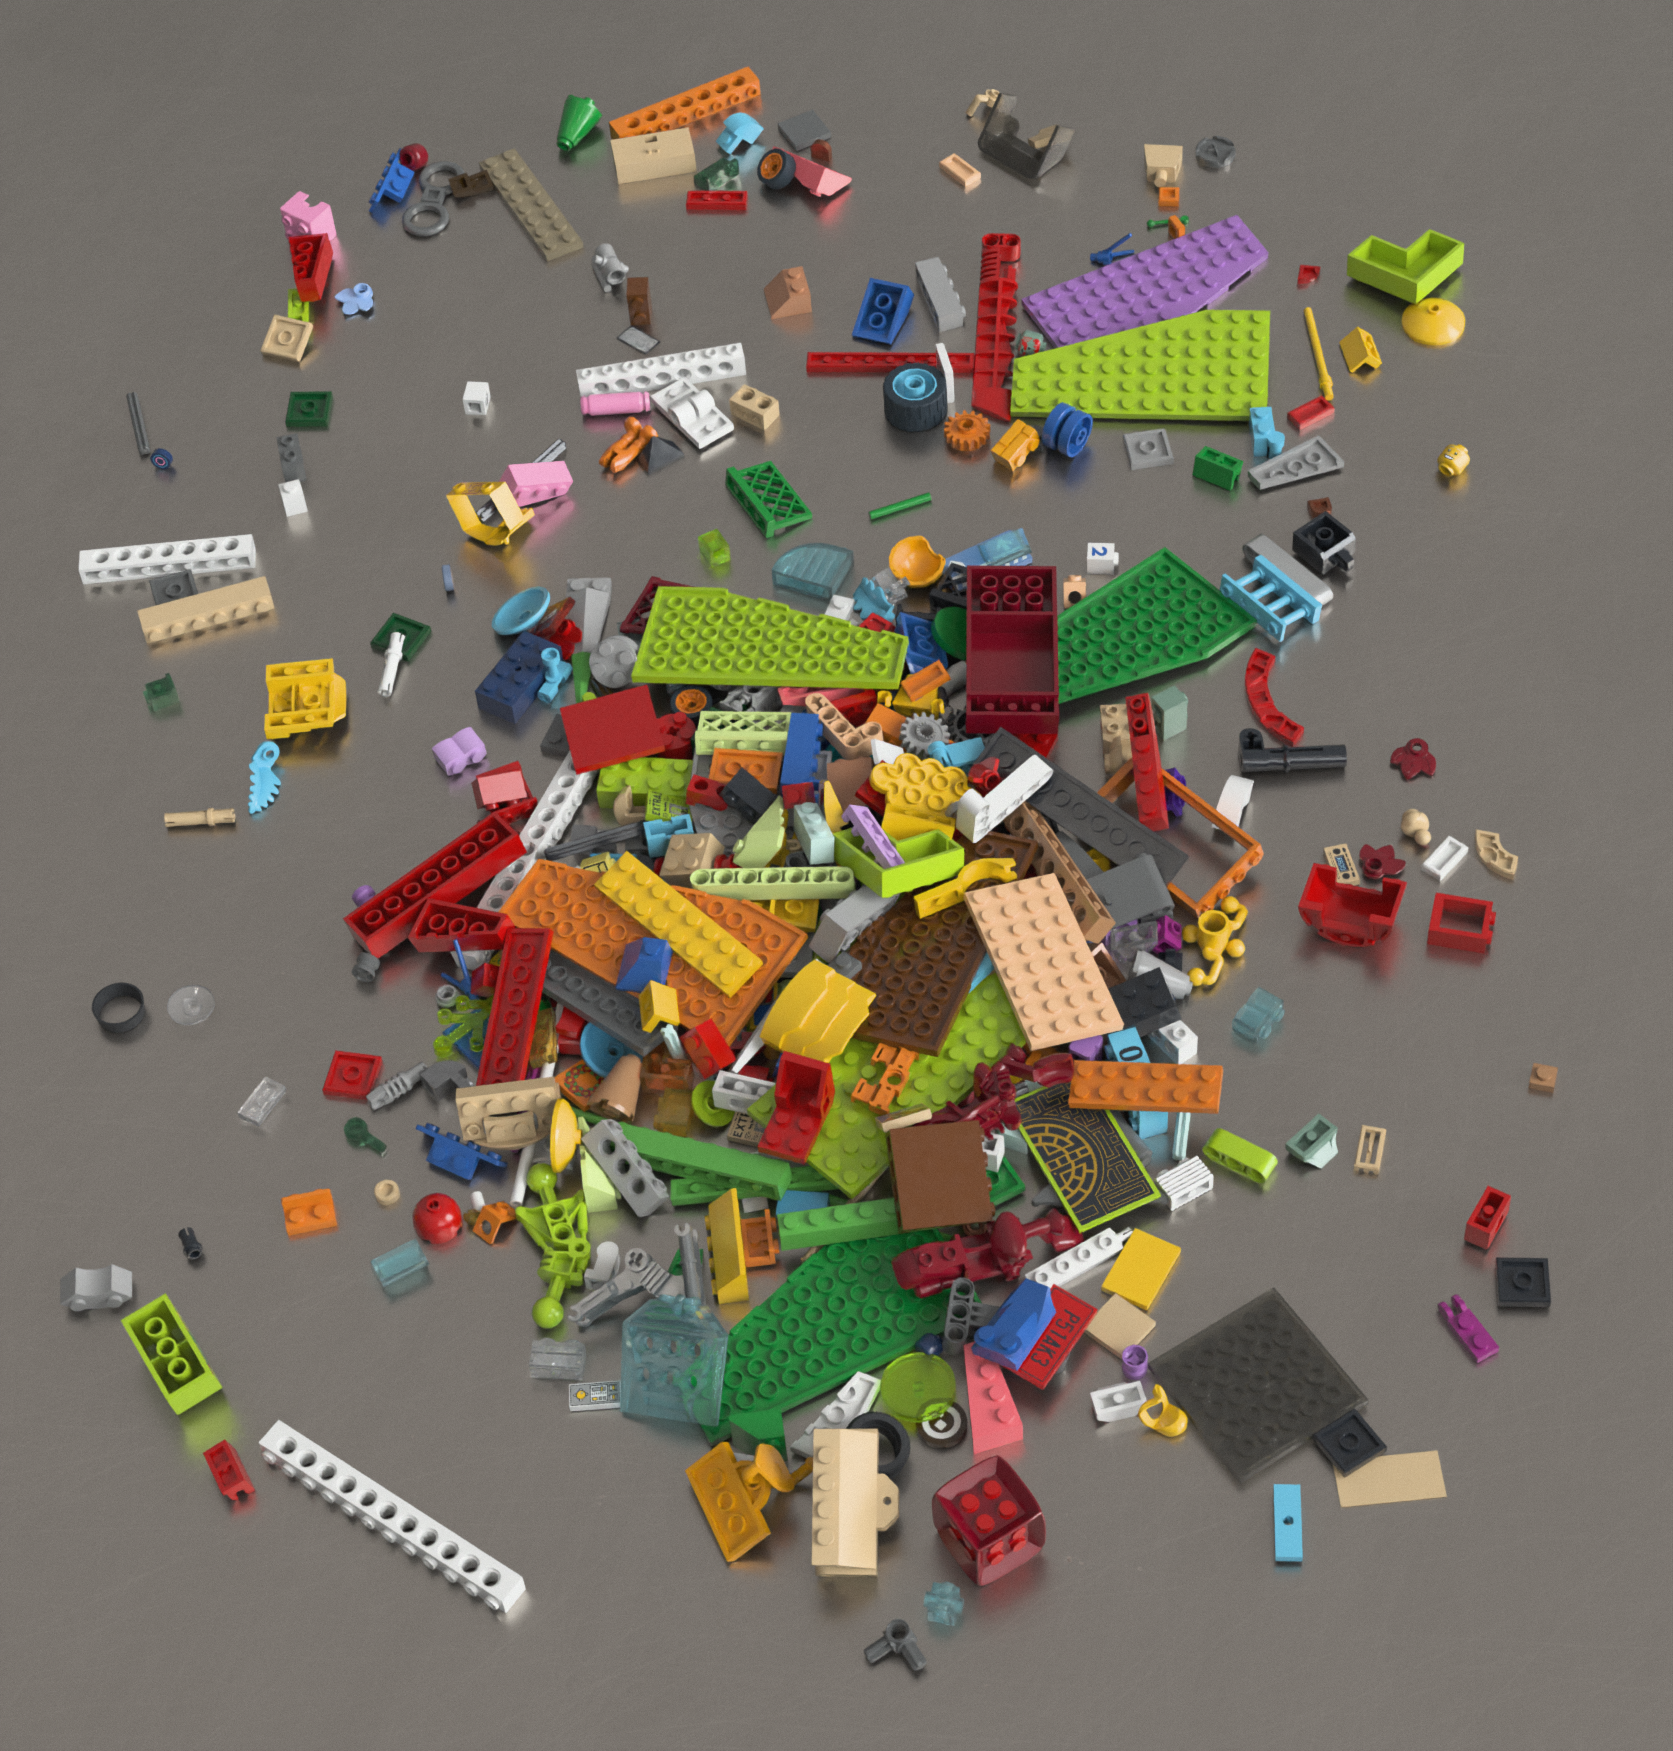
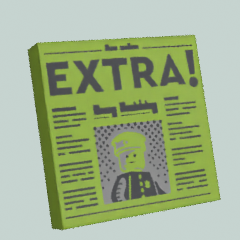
[645,789,692,823]

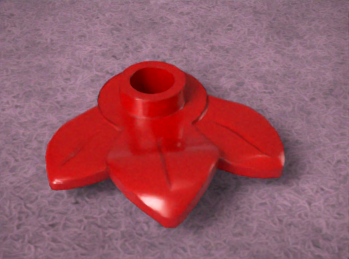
[549,619,582,660]

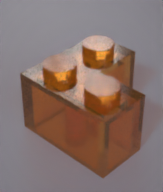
[639,1041,695,1096]

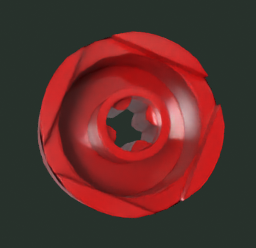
[656,712,696,760]

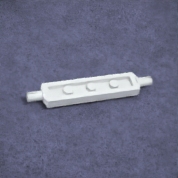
[1024,1227,1133,1288]

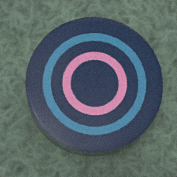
[150,448,173,470]

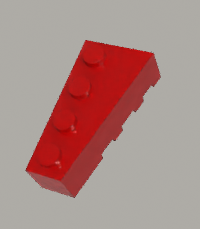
[288,233,333,302]
[408,898,516,953]

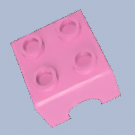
[280,191,336,241]

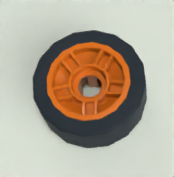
[757,148,796,190]
[670,685,714,728]

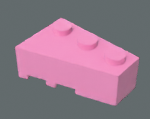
[499,461,573,507]

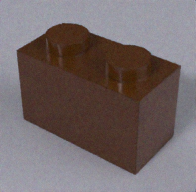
[626,277,652,325]

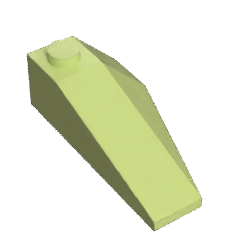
[578,1116,621,1213]

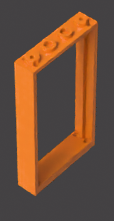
[1097,757,1264,920]

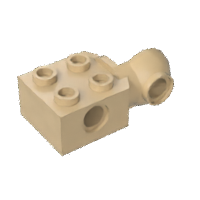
[1100,704,1132,777]

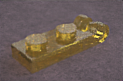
[529,1007,557,1069]

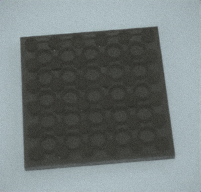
[1148,1287,1368,1483]

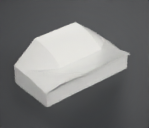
[1090,1381,1147,1422]

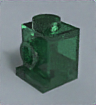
[143,673,180,711]

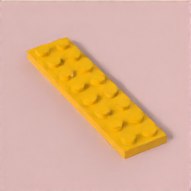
[594,851,763,998]

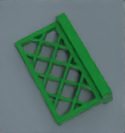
[725,461,812,538]

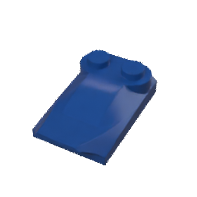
[894,612,948,674]
[971,1278,1056,1371]

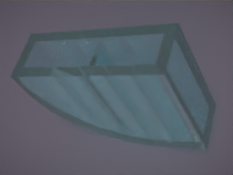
[772,543,854,602]

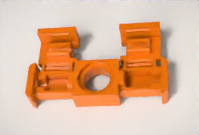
[851,1043,919,1116]

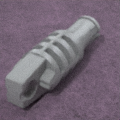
[366,1061,428,1110]

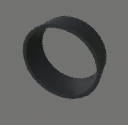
[92,982,145,1033]

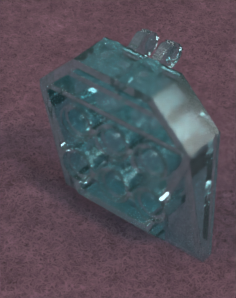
[620,1294,728,1427]

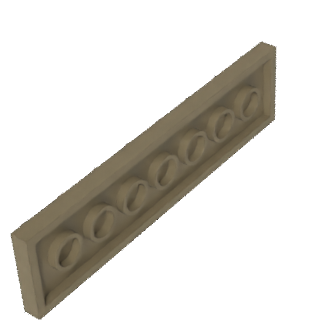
[479,148,583,262]

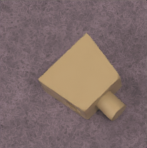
[1144,144,1183,187]

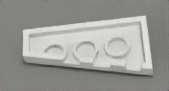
[790,1371,882,1458]

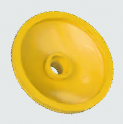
[1401,298,1465,345]
[550,1098,583,1173]

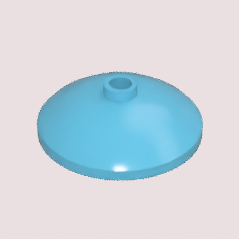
[492,586,550,635]

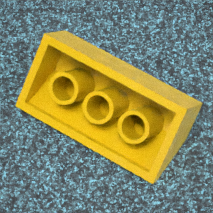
[705,1188,749,1304]

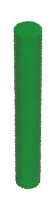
[868,492,932,520]

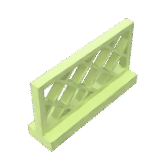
[695,711,792,756]

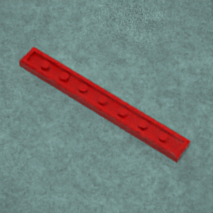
[806,352,974,373]

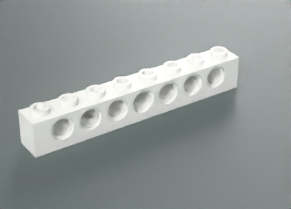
[576,343,746,398]
[79,534,256,584]

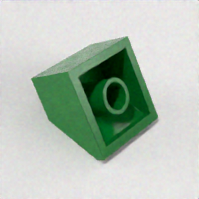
[729,1408,788,1462]

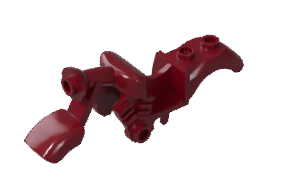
[911,1043,1074,1140]
[891,1208,1084,1298]

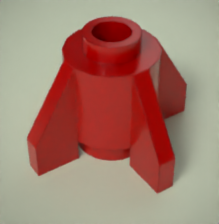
[968,757,1005,798]

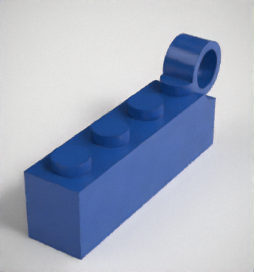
[780,713,823,806]

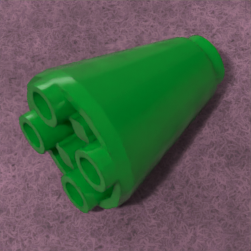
[556,95,602,152]

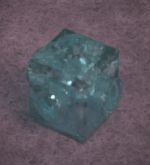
[923,1582,964,1626]

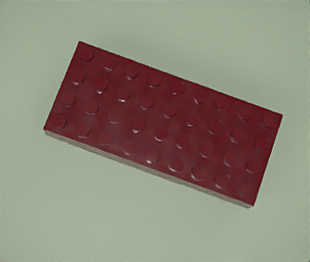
[966,565,1059,734]

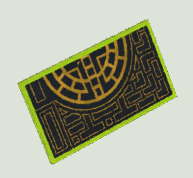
[1015,1080,1161,1234]

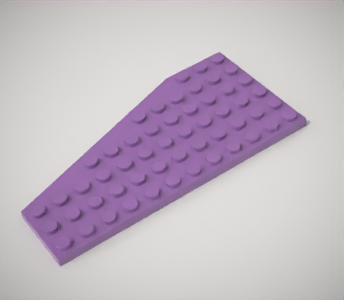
[1021,215,1268,348]

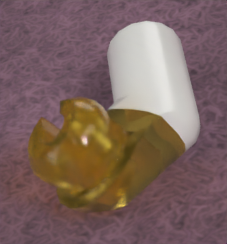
[463,1191,485,1225]

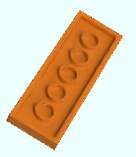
[1068,1060,1223,1114]

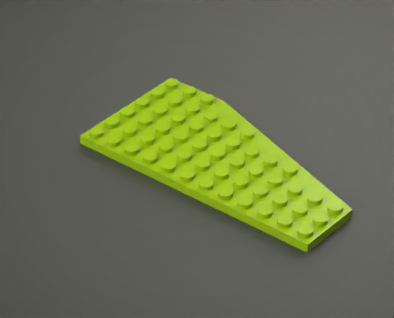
[747,972,1027,1199]

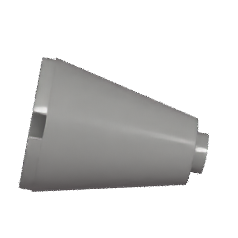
[1126,949,1193,999]

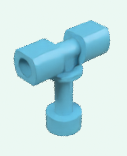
[537,648,573,704]

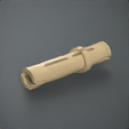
[164,808,235,827]

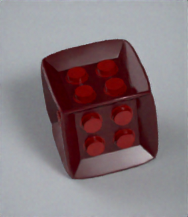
[932,1455,1046,1586]

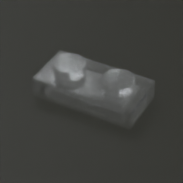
[237,1077,286,1127]

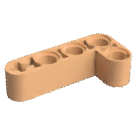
[805,693,884,760]

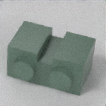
[1151,685,1188,741]

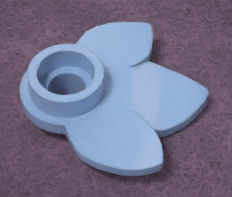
[335,283,373,315]

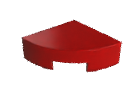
[1297,265,1321,284]

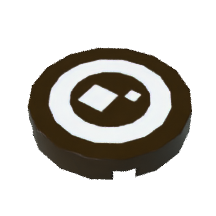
[915,1399,968,1449]

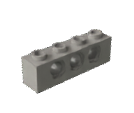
[581,1119,670,1217]

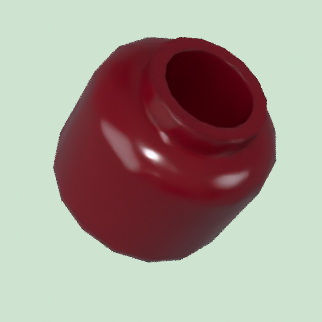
[399,143,428,171]

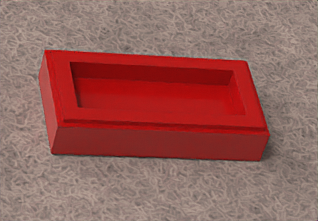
[1287,395,1335,430]

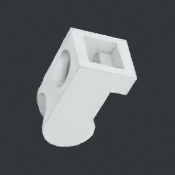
[584,1241,620,1290]

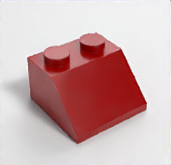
[679,1018,737,1081]

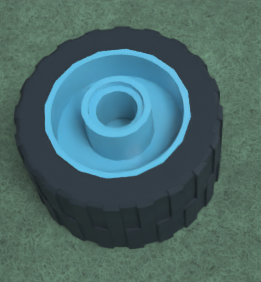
[883,363,948,432]

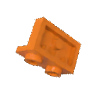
[281,1188,337,1236]

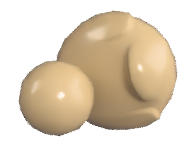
[1400,809,1431,845]

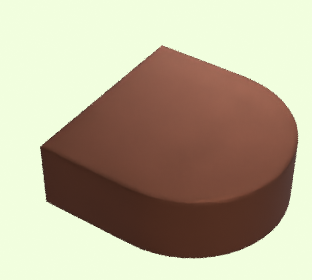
[811,139,832,161]
[1307,497,1332,518]

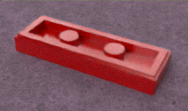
[686,191,748,210]

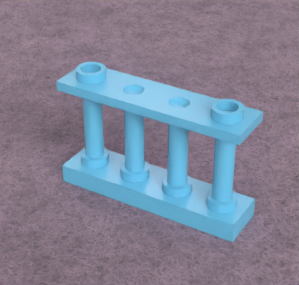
[1220,555,1322,642]

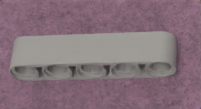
[1242,534,1333,606]

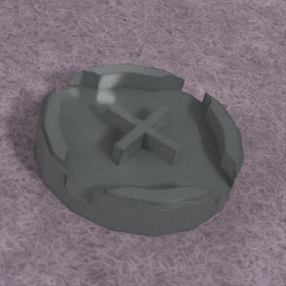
[1196,136,1236,168]

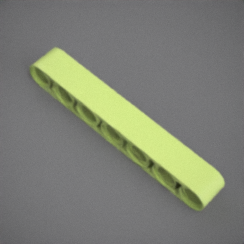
[690,867,856,900]

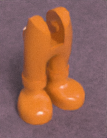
[599,416,658,473]

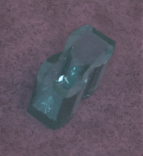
[1232,987,1285,1044]

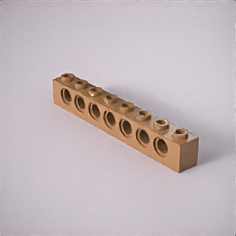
[1003,801,1116,944]

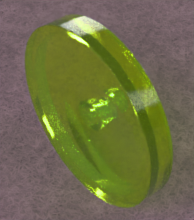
[880,1352,956,1422]

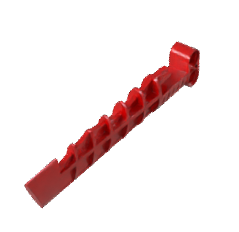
[971,233,1021,422]

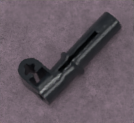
[1238,728,1347,773]

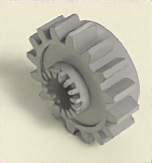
[899,712,950,759]

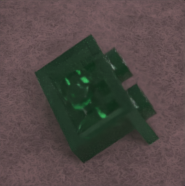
[693,157,739,191]

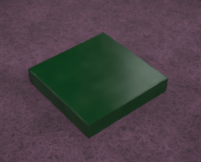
[285,391,333,427]
[370,613,431,662]

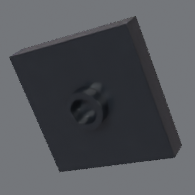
[1495,1257,1551,1307]
[1312,1408,1387,1478]

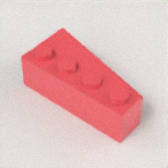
[964,1342,1023,1455]

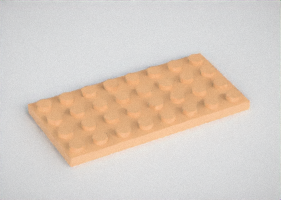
[964,873,1124,1051]

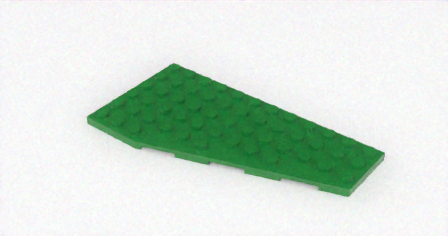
[1057,547,1257,704]

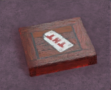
[530,596,576,638]

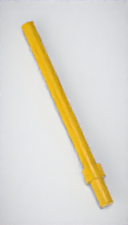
[1303,307,1334,401]

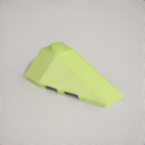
[733,796,784,868]

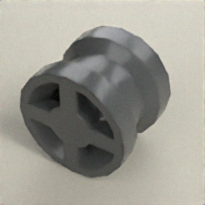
[351,953,380,982]

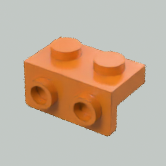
[740,1209,780,1267]

